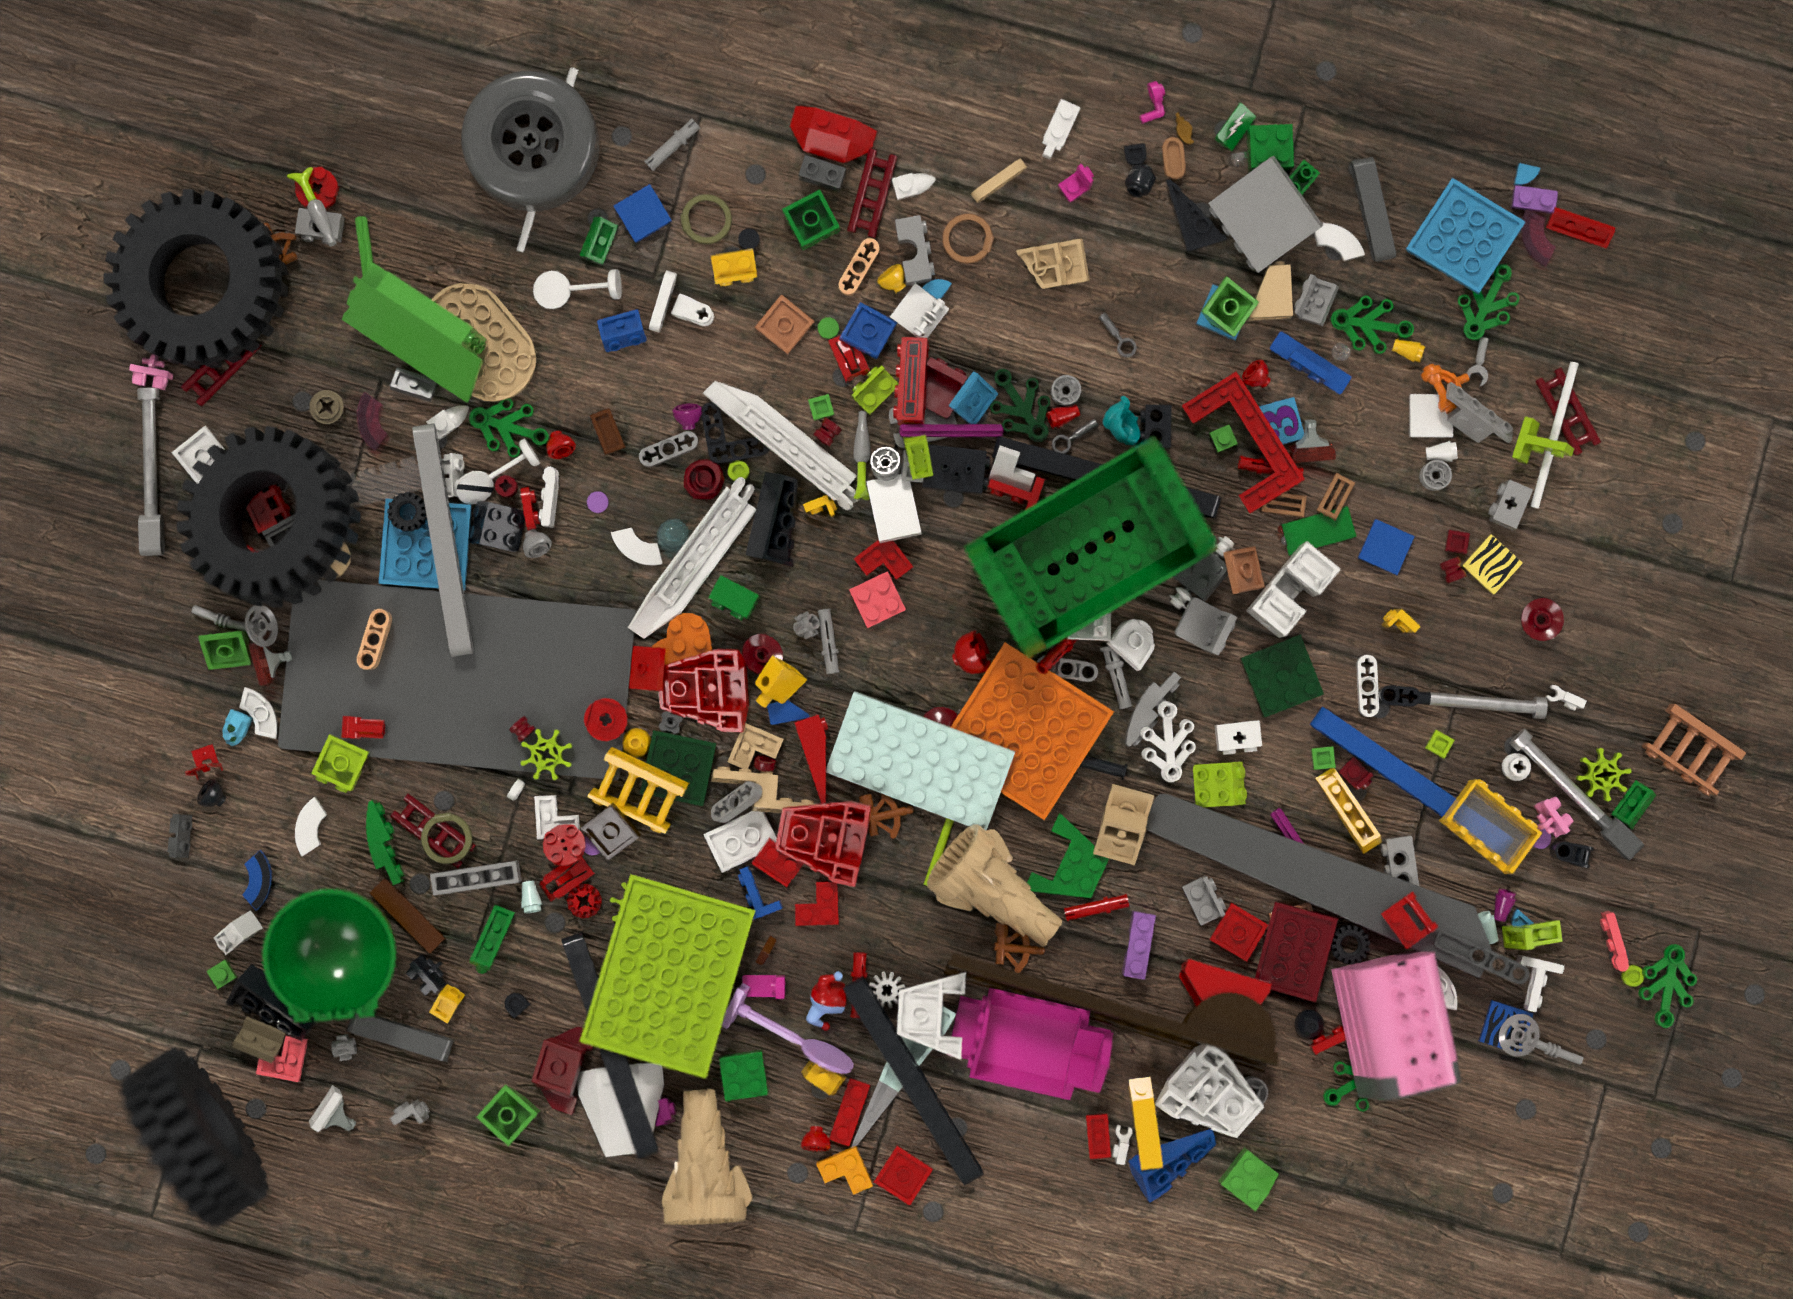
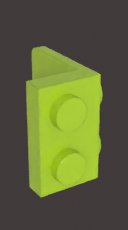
[1193,761,1247,807]

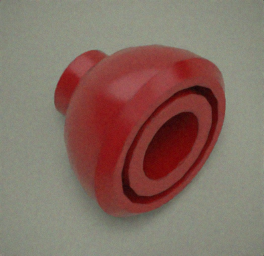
[1242,359,1271,388]
[546,431,576,459]
[801,1126,831,1152]

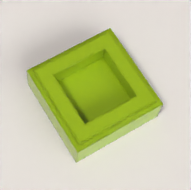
[1425,730,1455,759]

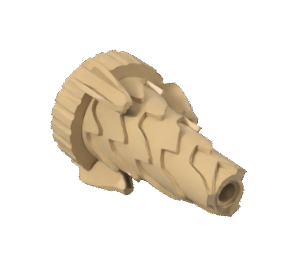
[927,824,1062,947]
[662,1089,752,1225]

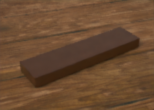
[370,878,446,954]

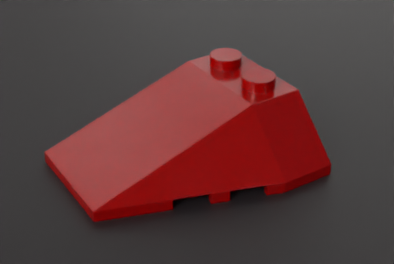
[659,649,749,733]
[775,801,871,887]

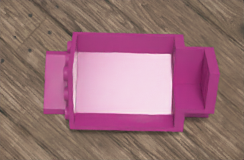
[947,988,1113,1100]

